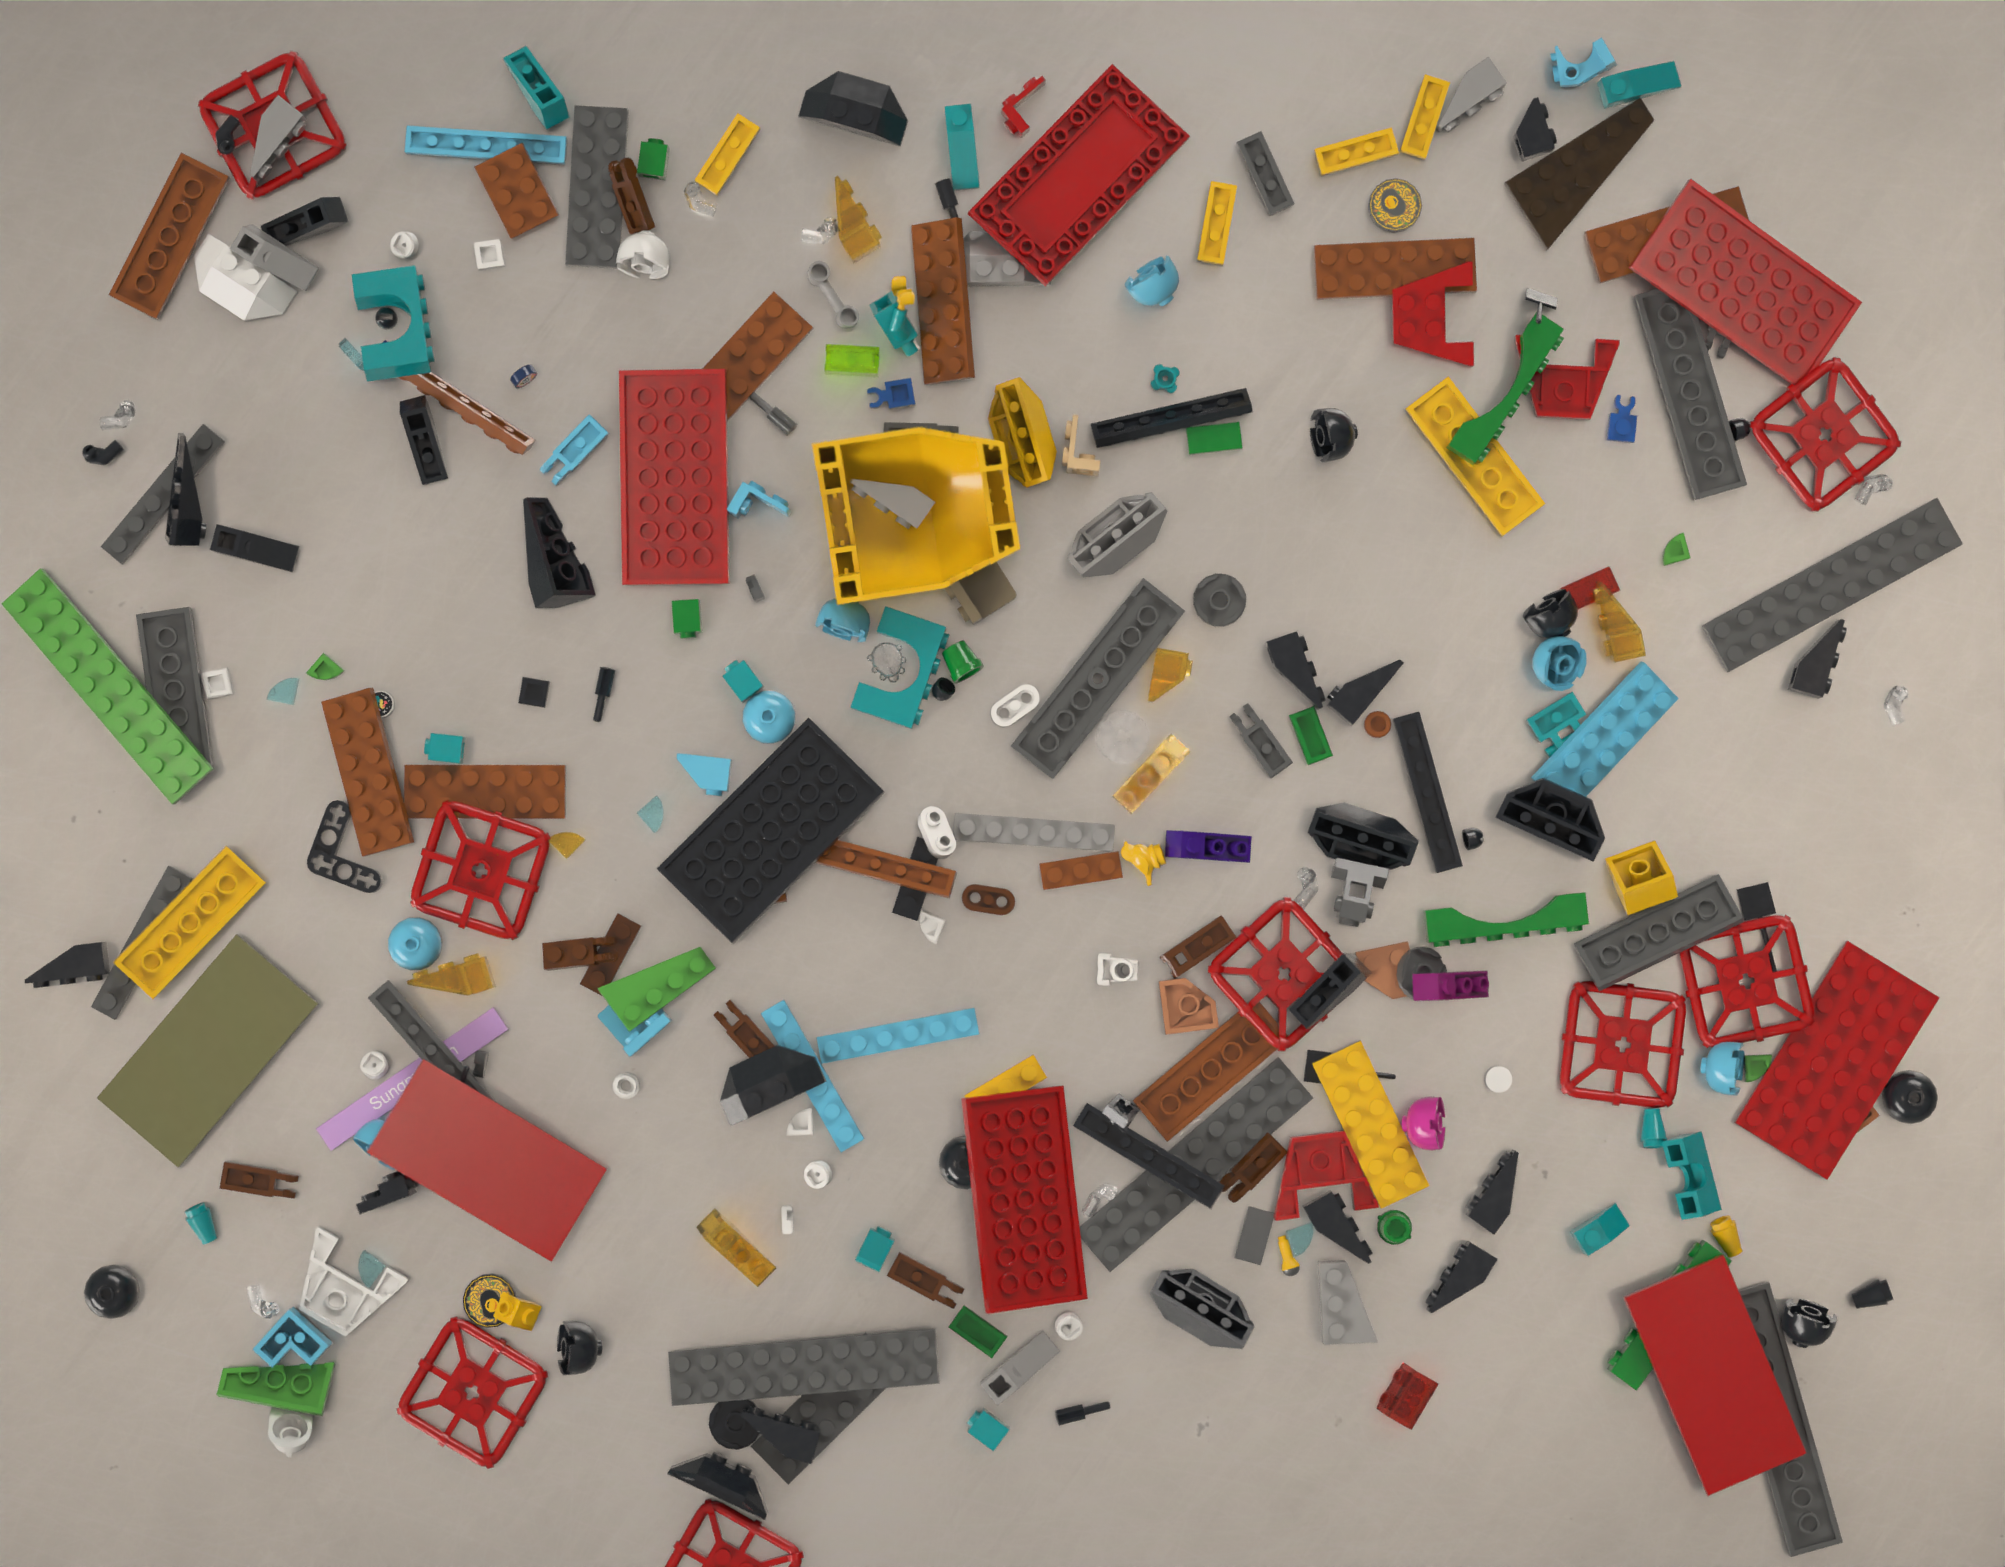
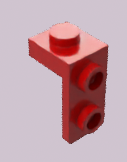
[1001,76,1046,138]

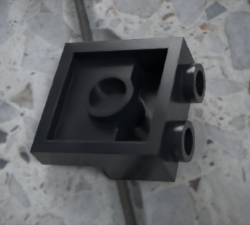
[356,1171,419,1214]

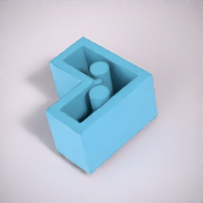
[252,1307,333,1368]

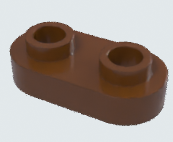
[962,884,1015,915]

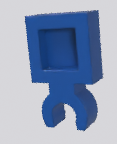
[867,378,915,410]
[1607,395,1637,443]

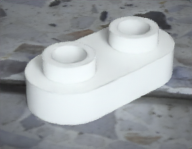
[991,684,1040,727]
[917,806,956,859]

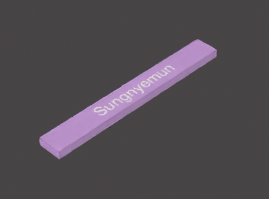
[316,1007,509,1151]

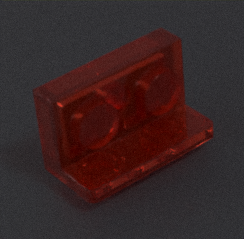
[1376,1363,1439,1430]

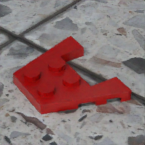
[1392,261,1474,366]
[1515,335,1620,420]
[1274,1130,1379,1221]

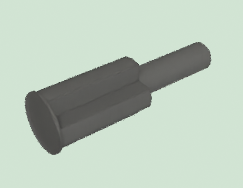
[750,393,797,436]

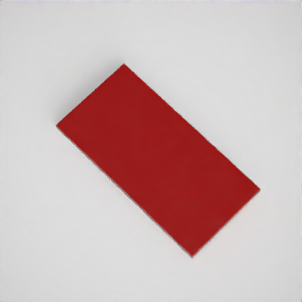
[968,64,1190,287]
[366,1059,607,1262]
[1624,1255,1807,1496]

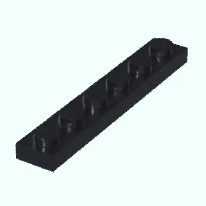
[1091,388,1253,448]
[1393,712,1463,873]
[1073,1103,1225,1209]

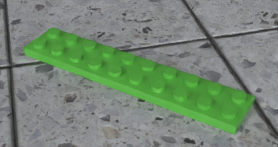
[2,568,214,804]

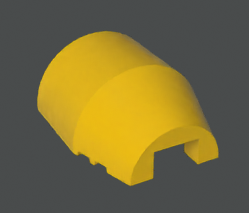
[812,427,1020,605]

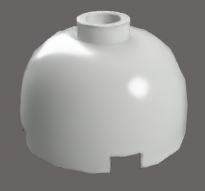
[616,231,670,279]

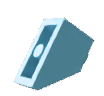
[677,753,732,796]

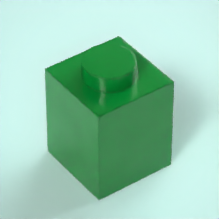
[637,138,670,181]
[672,599,702,639]

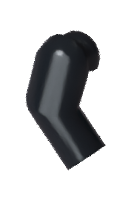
[215,115,241,155]

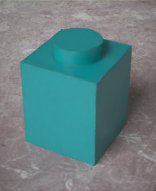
[723,660,764,703]
[424,733,466,764]
[967,1408,1009,1451]

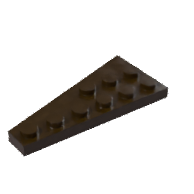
[1504,98,1654,251]

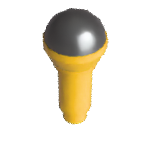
[1278,1235,1300,1276]

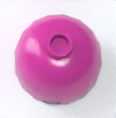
[1402,1097,1446,1150]

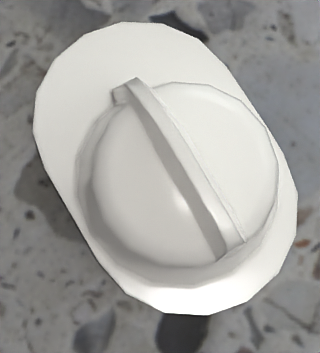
[268,1407,313,1458]

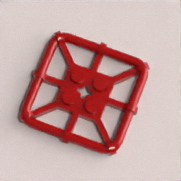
[198,51,347,200]
[1750,357,1901,512]
[410,800,551,940]
[1208,897,1343,1051]
[1680,915,1815,1048]
[1560,981,1686,1108]
[396,1316,548,1469]
[665,1498,804,1567]

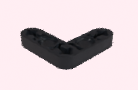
[307,800,383,893]

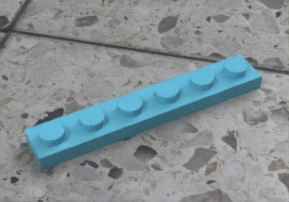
[405,126,567,165]
[761,1000,864,1152]
[816,1008,979,1064]

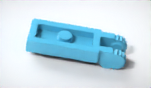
[540,414,609,485]

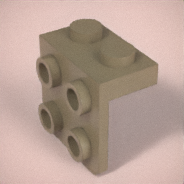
[944,562,1016,625]

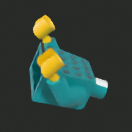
[869,276,920,356]

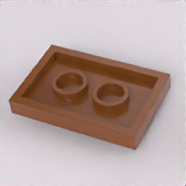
[474,143,559,239]

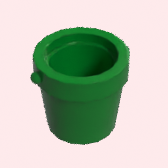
[942,640,984,684]
[1377,1210,1412,1245]

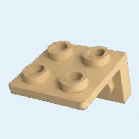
[1062,414,1100,477]

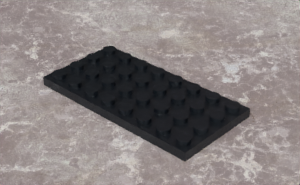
[657,718,885,944]

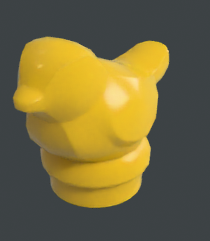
[1121,841,1166,886]

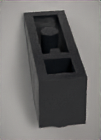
[261,197,348,246]
[400,395,448,485]
[1326,660,1404,726]
[1289,953,1371,1029]

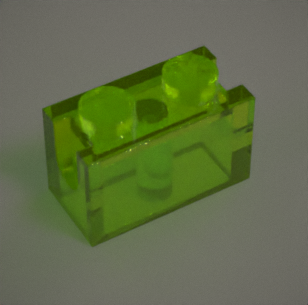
[824,344,880,377]

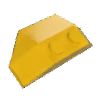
[988,377,1057,488]

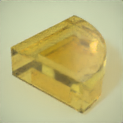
[549,832,586,859]

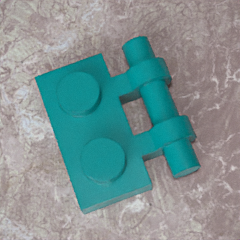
[1526,692,1586,758]

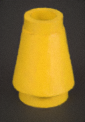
[1710,1215,1742,1257]

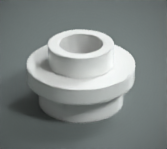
[613,1072,640,1099]

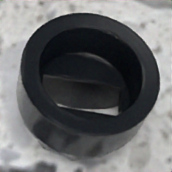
[375,307,398,330]
[1729,418,1750,441]
[932,677,955,701]
[1462,828,1484,850]

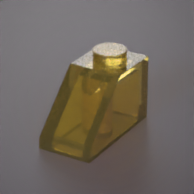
[1147,648,1193,703]

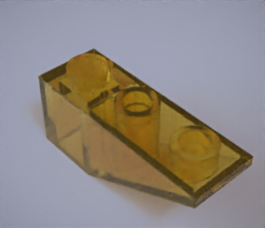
[835,176,882,263]
[1593,581,1646,662]
[1112,734,1190,814]
[407,953,496,996]
[696,1209,776,1287]

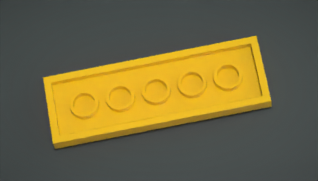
[1405,376,1545,536]
[113,846,266,999]
[1312,1040,1429,1209]

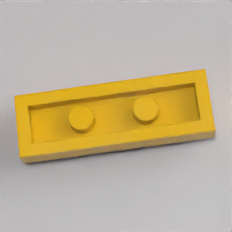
[1400,74,1450,160]
[695,113,760,196]
[1314,127,1399,176]
[1197,181,1237,265]
[964,1054,1047,1098]

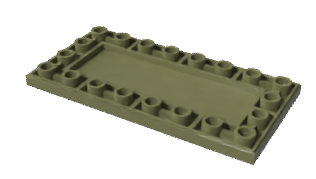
[97,934,319,1167]

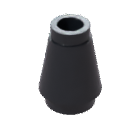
[1851,1279,1894,1309]

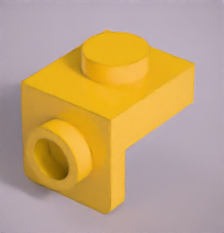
[494,1292,542,1331]

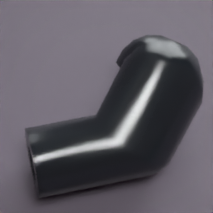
[82,440,124,465]

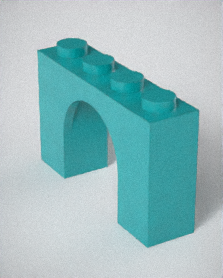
[351,265,435,382]
[851,606,950,729]

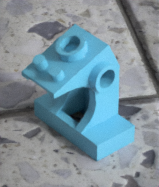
[1551,38,1617,88]

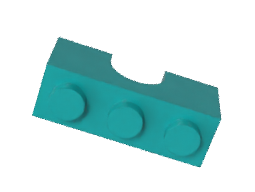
[1662,1131,1722,1220]

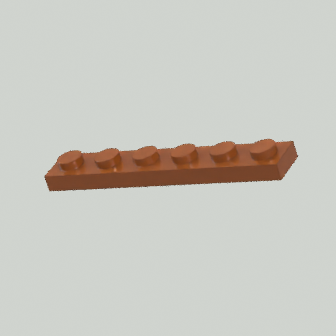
[398,372,535,455]
[815,840,957,899]

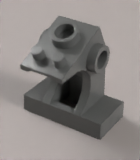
[1331,858,1389,927]

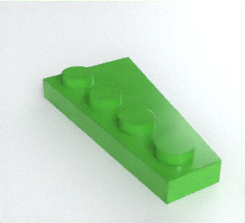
[598,947,716,1032]
[217,1362,335,1416]

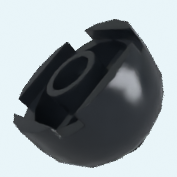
[1310,408,1358,462]
[1523,589,1578,638]
[1882,1070,1938,1124]
[939,1136,971,1189]
[84,1265,140,1319]
[1781,1299,1837,1348]
[557,1321,602,1375]

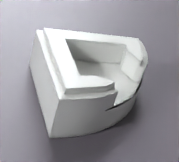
[919,910,946,944]
[787,1108,814,1136]
[781,1205,794,1234]

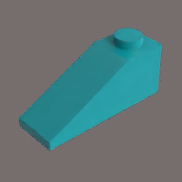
[503,46,569,130]
[1597,61,1682,109]
[944,104,980,191]

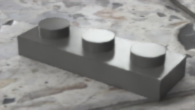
[1237,131,1294,216]

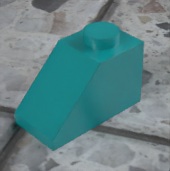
[1570,1203,1630,1256]
[855,1226,895,1272]

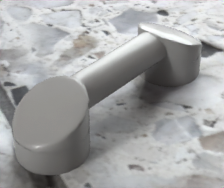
[808,261,859,328]

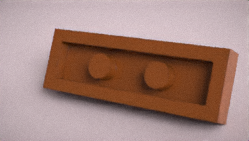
[1039,851,1123,890]

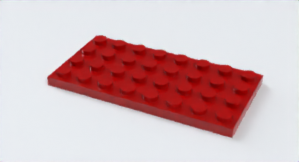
[1628,179,1862,385]
[619,369,730,585]
[1734,941,1940,1180]
[961,1086,1088,1314]

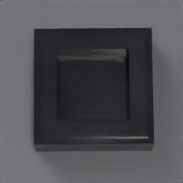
[518,677,550,708]

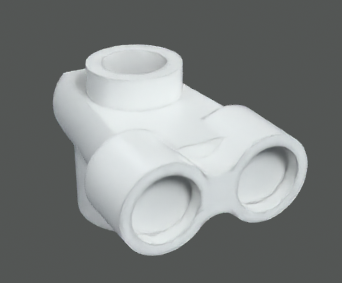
[1097,953,1140,986]

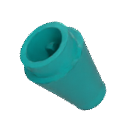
[1640,1109,1667,1148]
[185,1202,217,1245]

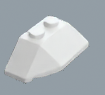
[194,234,298,321]

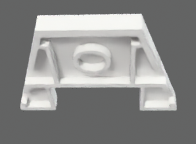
[299,1227,409,1337]

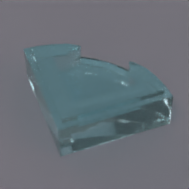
[339,338,364,371]
[266,678,299,705]
[637,795,664,833]
[1286,1222,1313,1257]
[358,1250,386,1288]

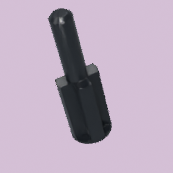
[935,179,959,218]
[593,667,616,722]
[1055,1401,1111,1426]

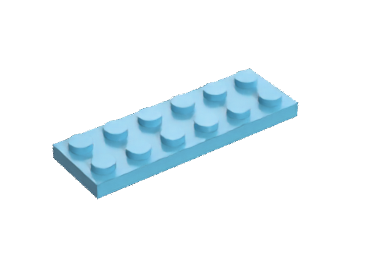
[1531,661,1679,797]

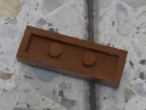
[580,913,642,996]

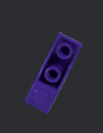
[1165,830,1252,863]

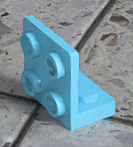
[727,481,791,519]
[598,1005,672,1057]

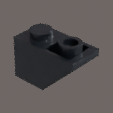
[1513,97,1557,162]

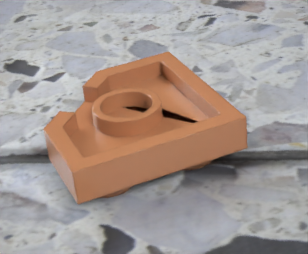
[1355,941,1410,999]
[1159,978,1219,1035]

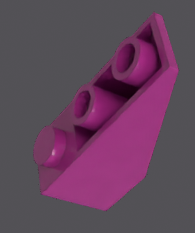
[1412,971,1489,1001]

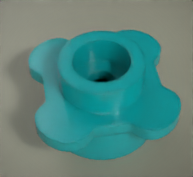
[1151,364,1180,393]

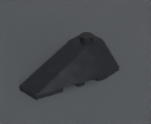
[165,433,206,546]
[523,497,596,608]

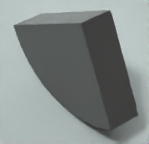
[745,574,765,602]
[473,1050,489,1078]

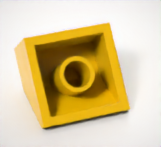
[1605,841,1678,915]

